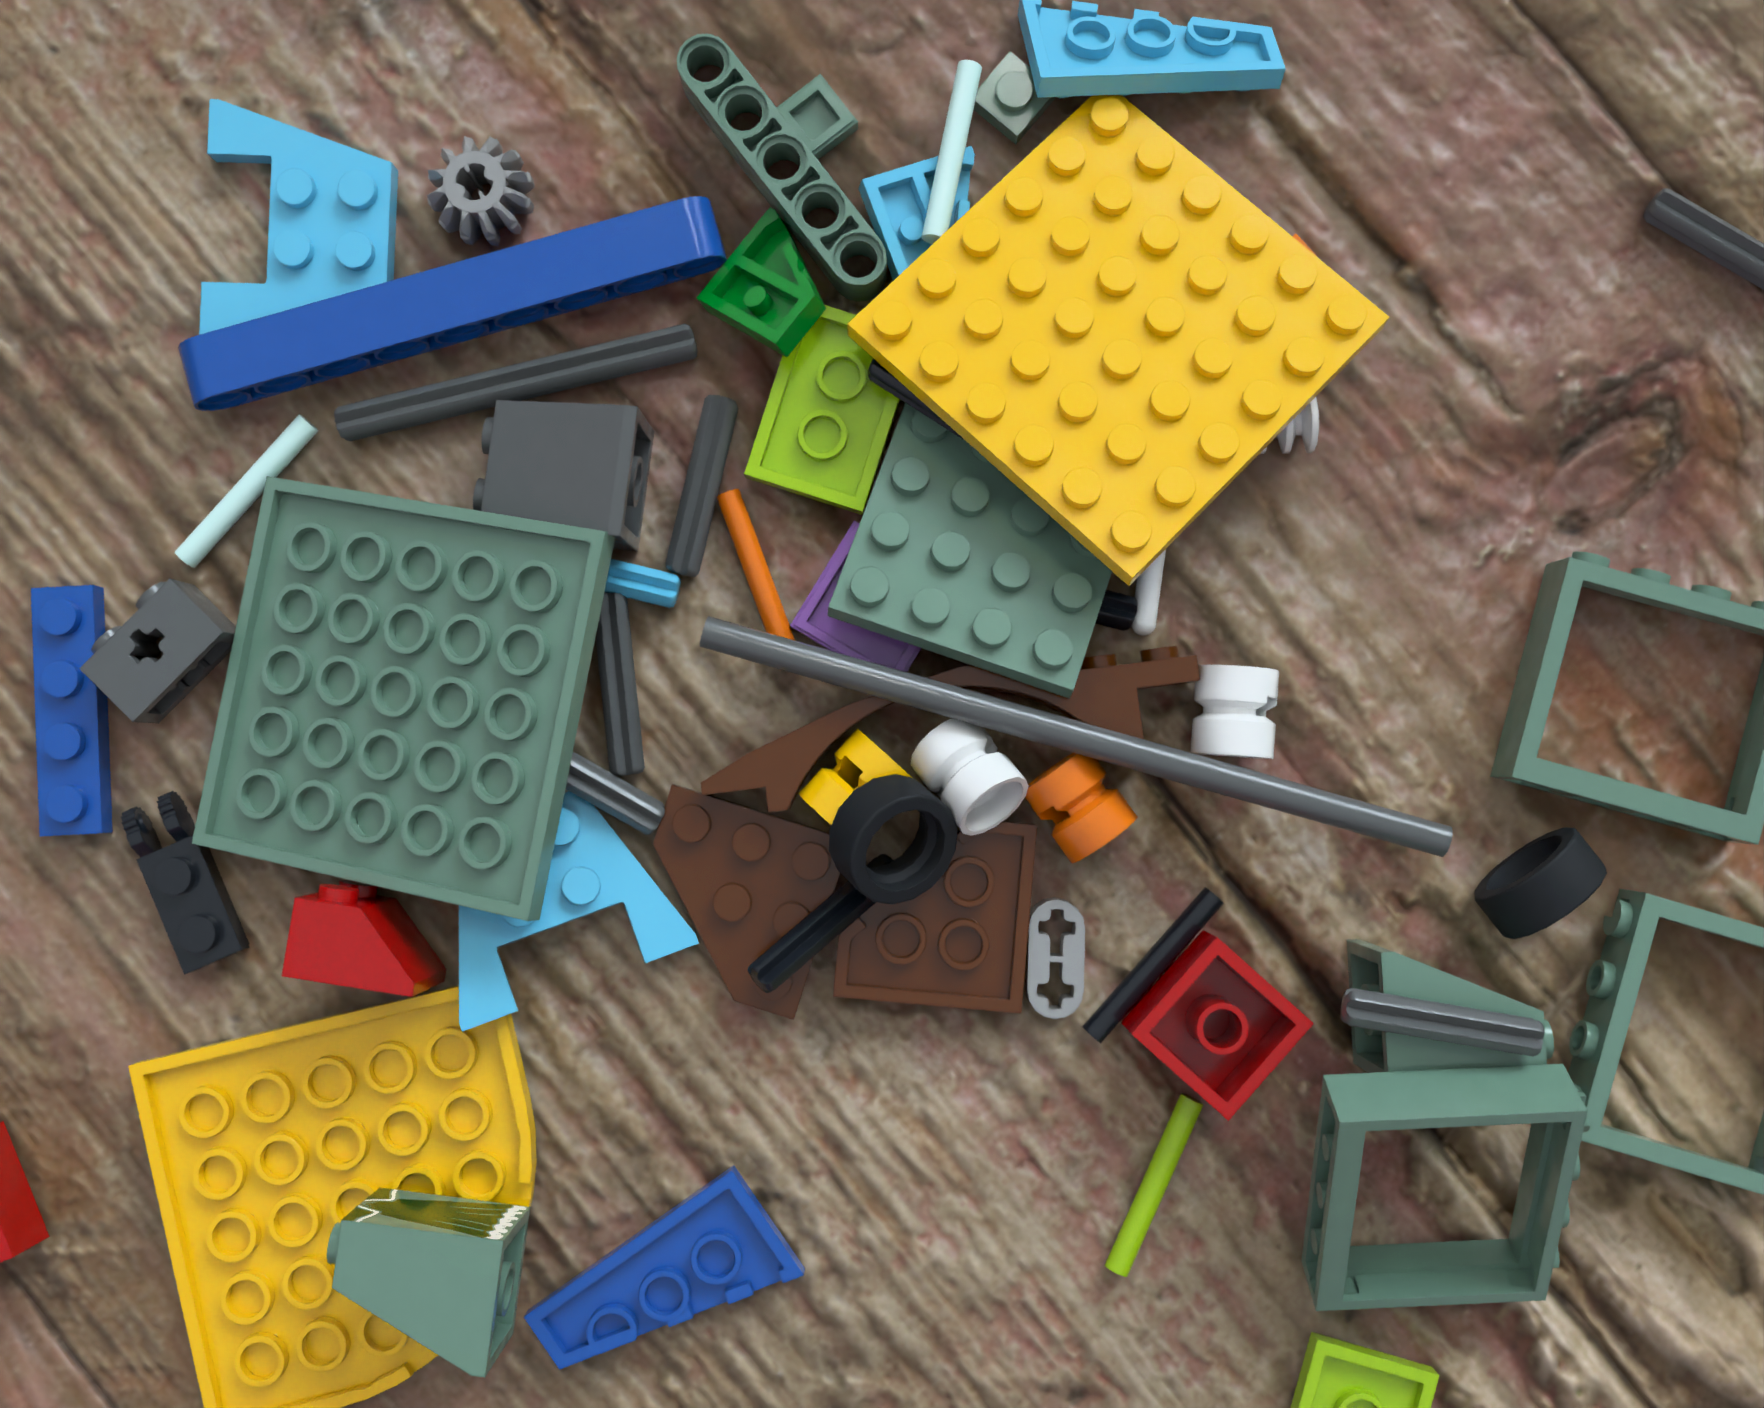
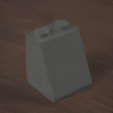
[473,400,655,552]

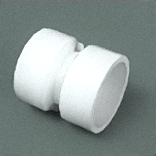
[1191,665,1279,759]
[911,718,1029,836]

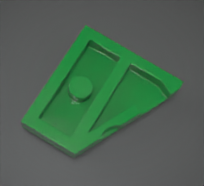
[696,207,826,357]

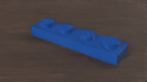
[31,585,113,837]

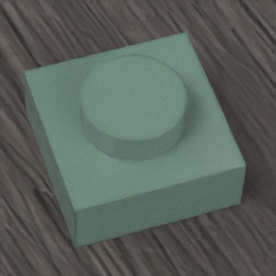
[974,51,1055,145]

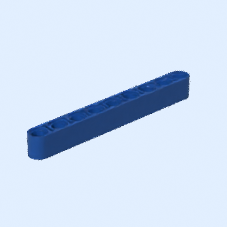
[178,196,727,411]

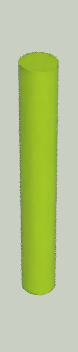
[1105,1093,1204,1277]

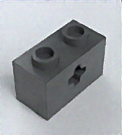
[79,578,236,724]

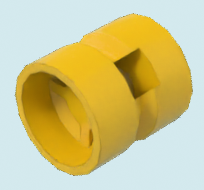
[798,728,912,825]

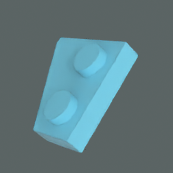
[858,146,975,281]

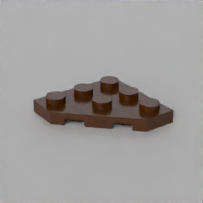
[653,784,840,1020]
[833,821,1037,1014]

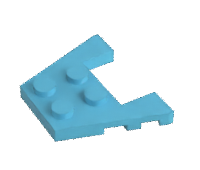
[199,99,398,335]
[459,791,699,1032]

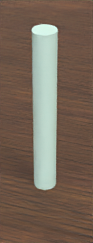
[921,60,982,244]
[175,414,319,568]

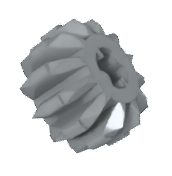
[427,136,535,246]

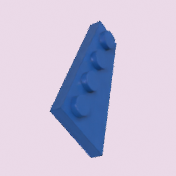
[524,1165,805,1370]

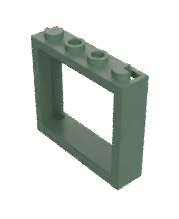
[1490,551,1764,845]
[1568,889,1764,1195]
[1301,1064,1591,1311]

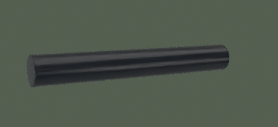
[1082,887,1224,1044]

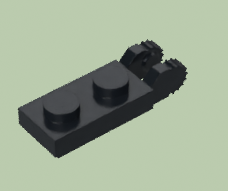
[121,791,250,975]

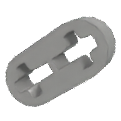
[1025,897,1085,1019]

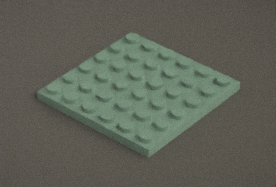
[192,476,615,921]

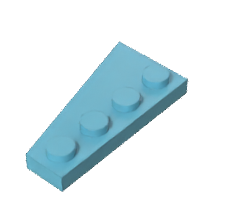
[1017,0,1286,98]

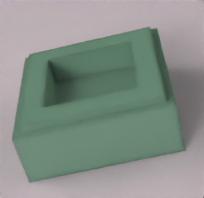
[777,74,858,160]

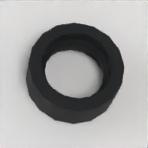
[829,774,958,905]
[1474,827,1607,939]

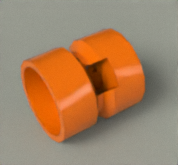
[1025,752,1138,864]

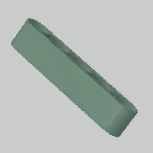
[677,34,887,302]

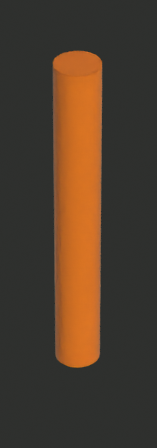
[716,489,795,640]

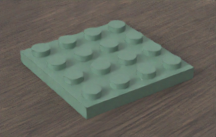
[827,403,1112,698]

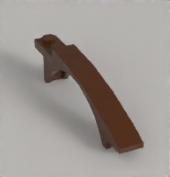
[701,646,1200,813]

